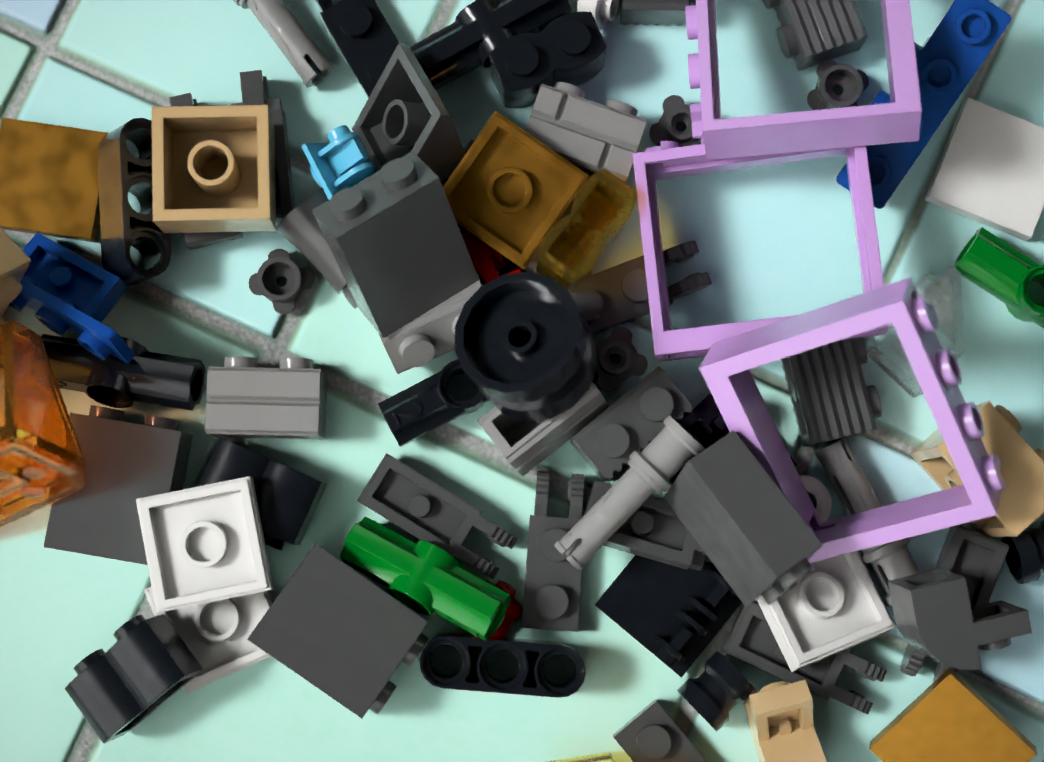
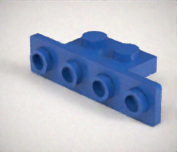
[836,0,1011,209]
[8,232,135,364]

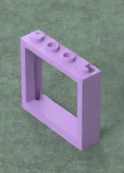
[685,0,922,160]
[632,138,889,362]
[699,277,1007,563]

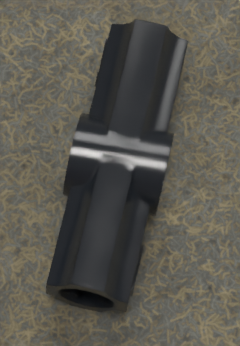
[410,0,572,91]
[27,334,206,411]
[378,359,489,447]

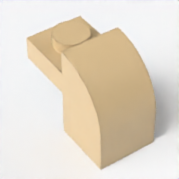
[745,679,827,762]

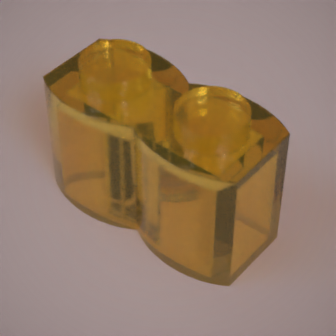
[536,169,638,292]

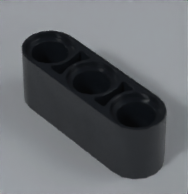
[98,118,171,286]
[419,633,586,698]

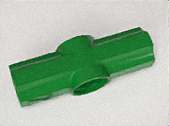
[952,227,1044,328]
[340,516,511,642]

